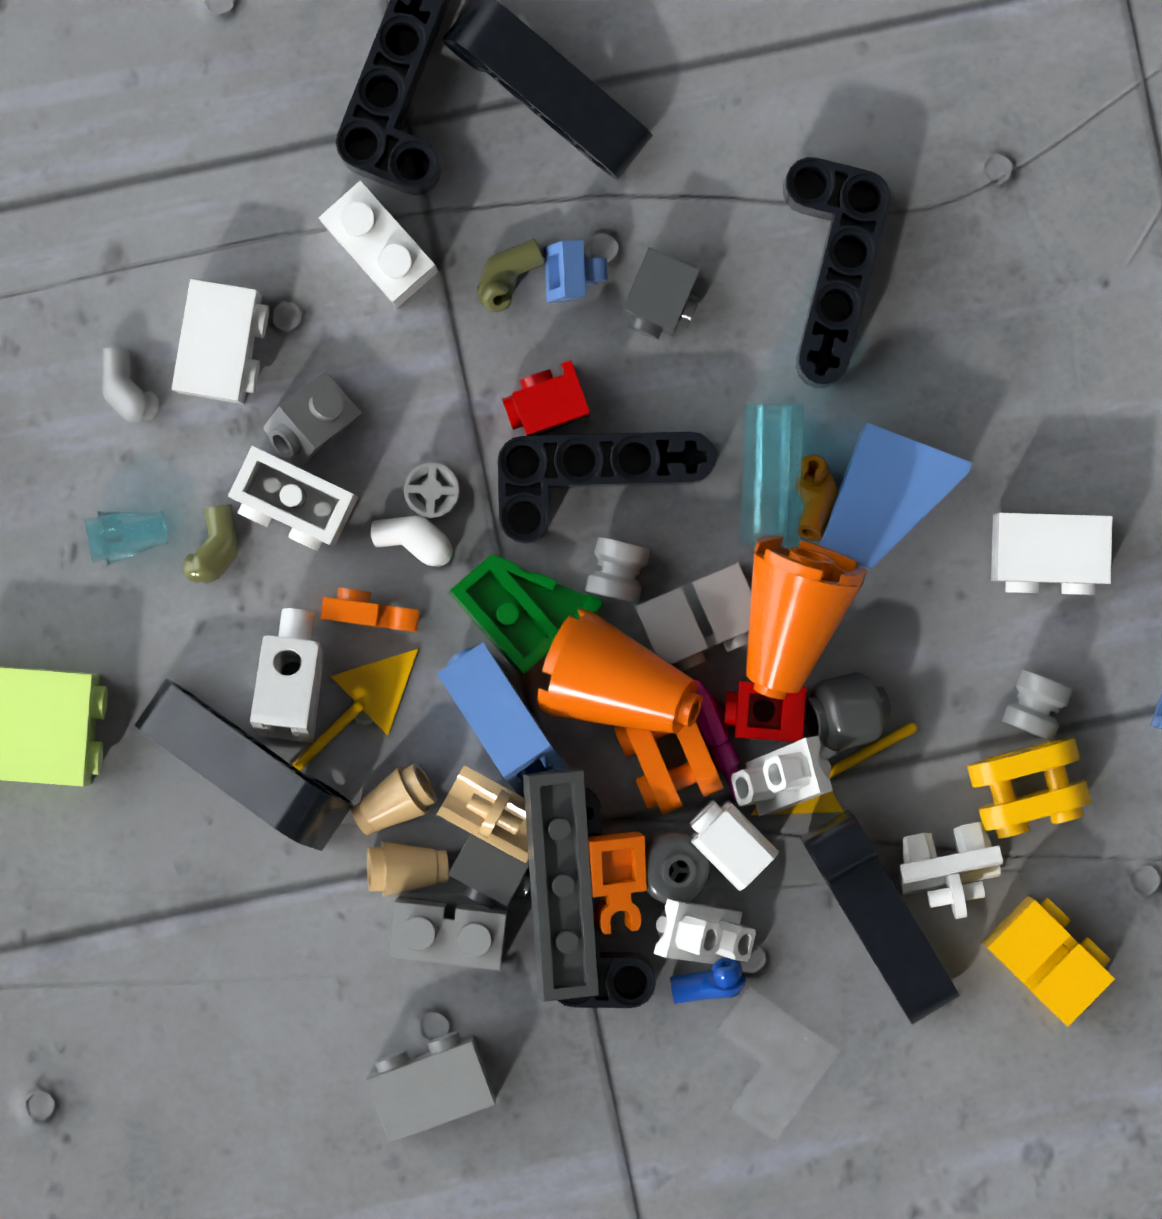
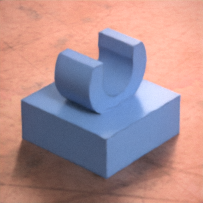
[544,240,608,303]

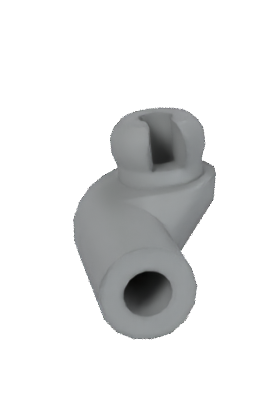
[102,348,159,423]

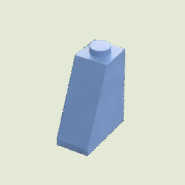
[817,422,972,570]
[437,642,571,798]

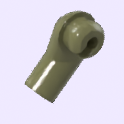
[477,239,544,312]
[183,504,238,584]

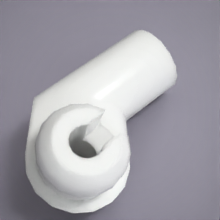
[371,515,453,567]

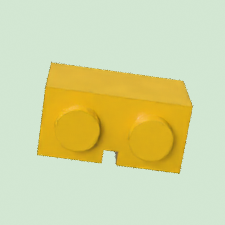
[981,896,1115,1027]

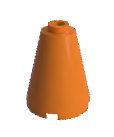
[746,535,867,699]
[538,608,703,734]

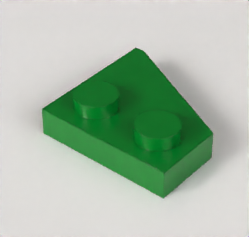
[448,554,603,676]

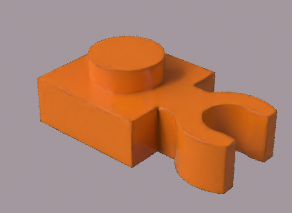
[320,587,420,632]
[588,831,647,935]

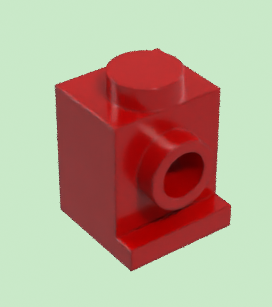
[502,360,590,436]
[724,681,807,742]

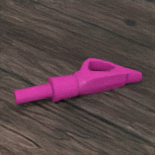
[695,679,740,801]

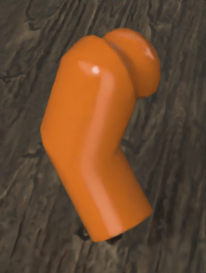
[794,454,838,541]

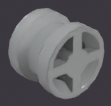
[403,462,461,519]

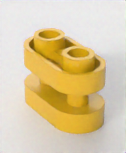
[966,737,1092,838]

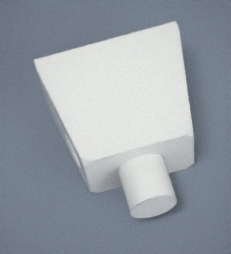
[250,608,324,743]

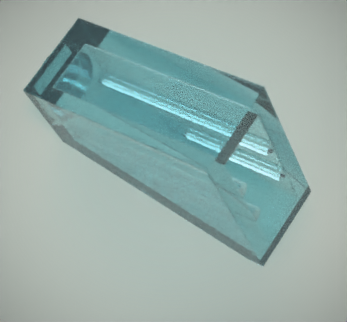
[739,404,803,555]

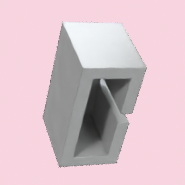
[635,562,751,671]
[388,896,508,971]
[366,1031,497,1144]

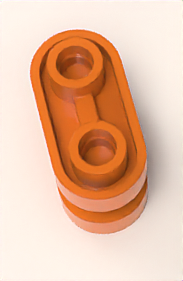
[613,721,724,815]

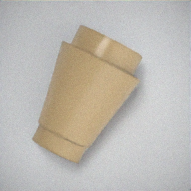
[351,763,437,836]
[367,841,448,897]

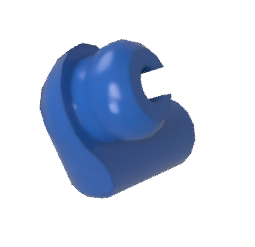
[670,957,746,1004]

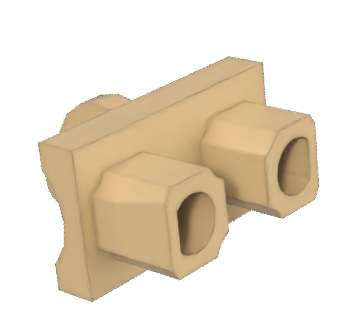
[437,765,529,863]

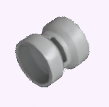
[585,537,652,604]
[1001,670,1073,742]

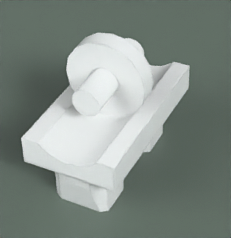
[731,736,833,816]
[899,822,1003,919]
[654,899,756,964]

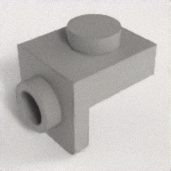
[263,371,362,468]

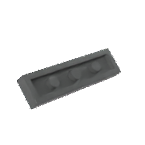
[523,768,599,1002]

